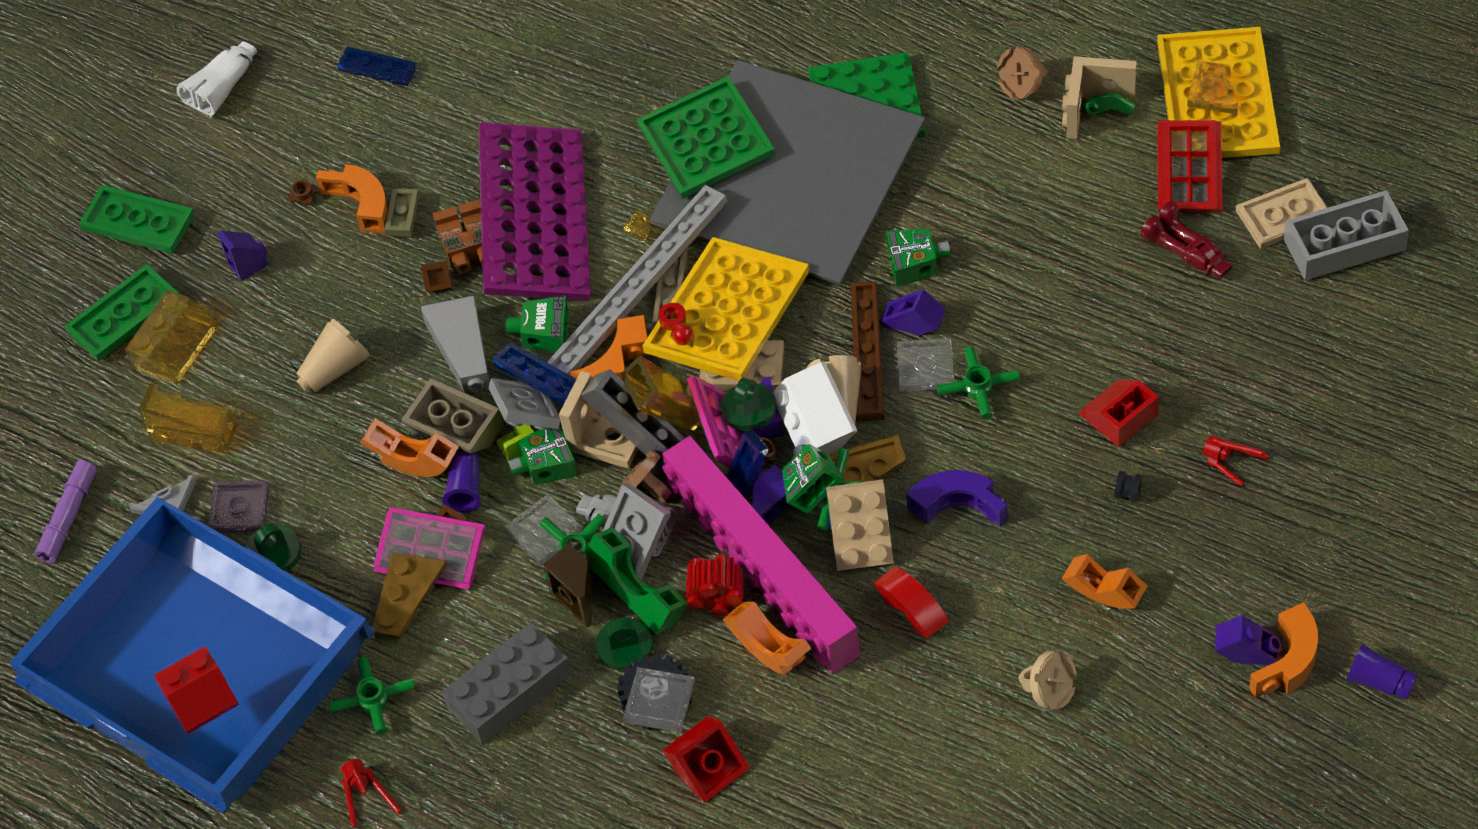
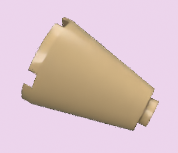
[296,319,370,392]
[806,355,862,424]

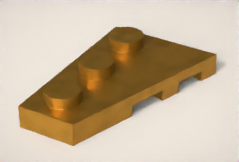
[828,435,906,482]
[372,552,448,639]

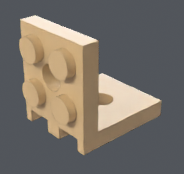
[1062,56,1137,139]
[559,371,638,469]

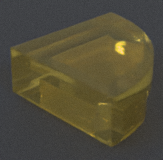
[623,209,650,243]

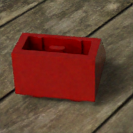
[1079,379,1159,447]

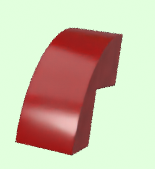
[874,566,949,638]

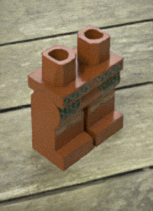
[432,199,482,275]

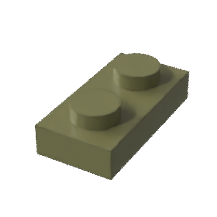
[384,188,420,237]

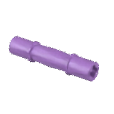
[34,460,97,563]

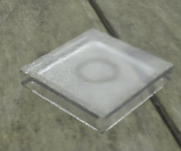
[897,338,954,391]
[505,494,583,565]
[623,667,695,732]

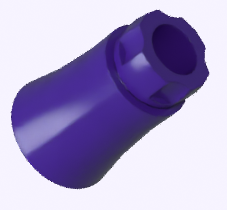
[442,449,481,513]
[1346,643,1417,700]

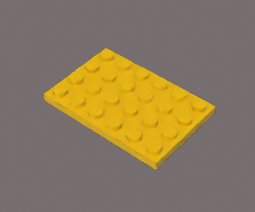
[1157,27,1280,162]
[643,237,809,381]

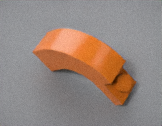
[316,164,389,233]
[360,418,459,477]
[723,602,811,675]
[1249,602,1318,697]

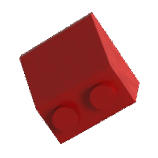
[154,646,239,734]
[662,716,750,803]

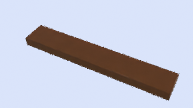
[850,281,885,421]

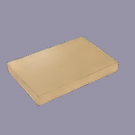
[1236,178,1328,249]

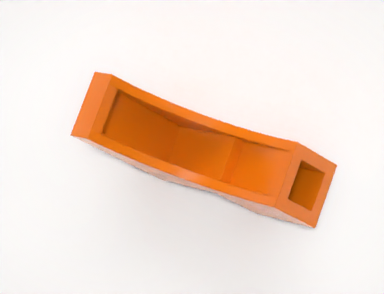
[570,315,650,387]

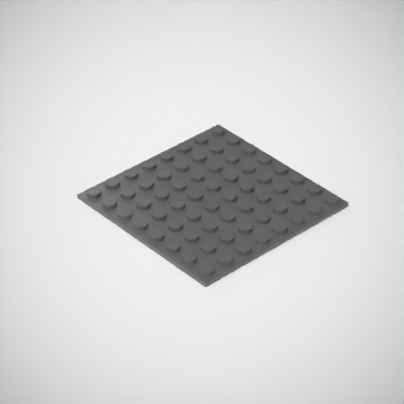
[649,60,925,285]

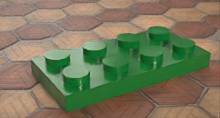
[79,185,195,254]
[64,264,181,362]

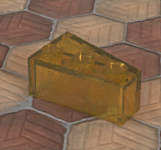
[139,383,237,453]

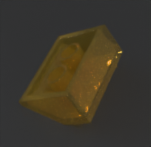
[125,290,219,385]

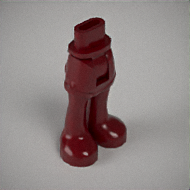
[1140,201,1233,279]

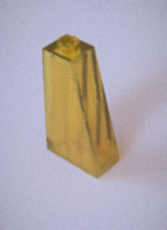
[621,356,702,431]

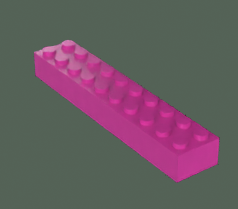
[662,436,860,674]

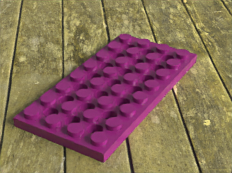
[478,122,591,301]

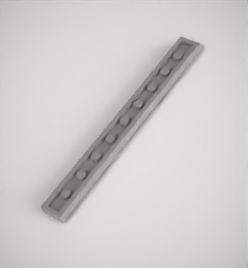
[539,185,728,388]

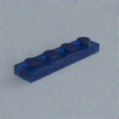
[492,342,577,405]

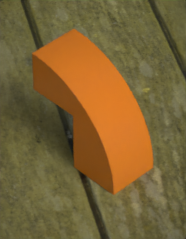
[1062,554,1147,609]

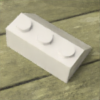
[772,362,857,454]

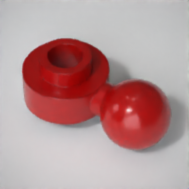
[658,303,694,346]

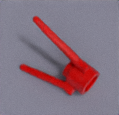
[1203,435,1269,486]
[341,759,402,828]

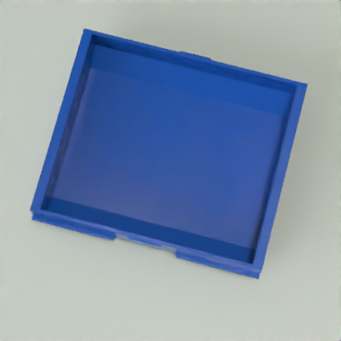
[10,497,376,814]

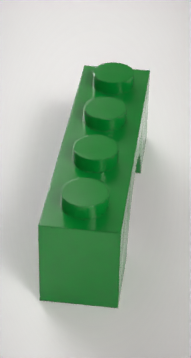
[584,527,688,635]

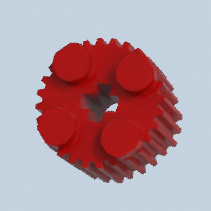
[686,554,744,616]

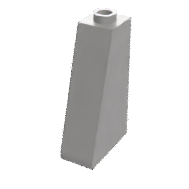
[421,296,490,393]

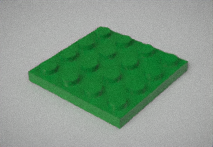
[808,52,925,138]
[636,76,776,199]

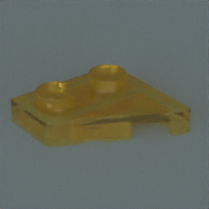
[1187,60,1238,114]

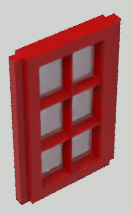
[1157,120,1222,213]

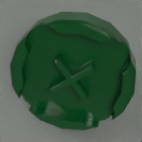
[721,377,776,432]
[245,523,301,572]
[596,617,653,672]

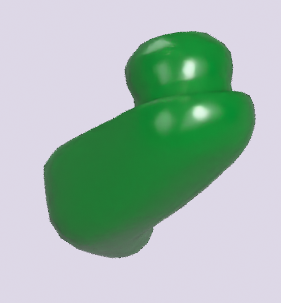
[1085,92,1136,115]

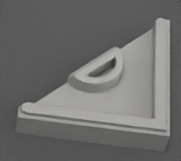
[130,475,197,515]

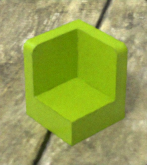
[496,424,534,461]

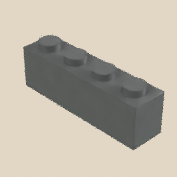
[580,369,686,468]

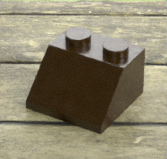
[543,543,594,628]

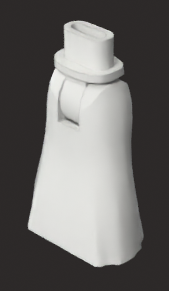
[177,41,257,117]

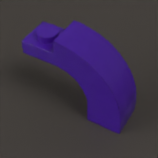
[906,470,1008,526]

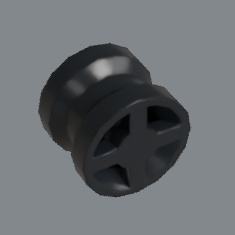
[1114,471,1142,502]

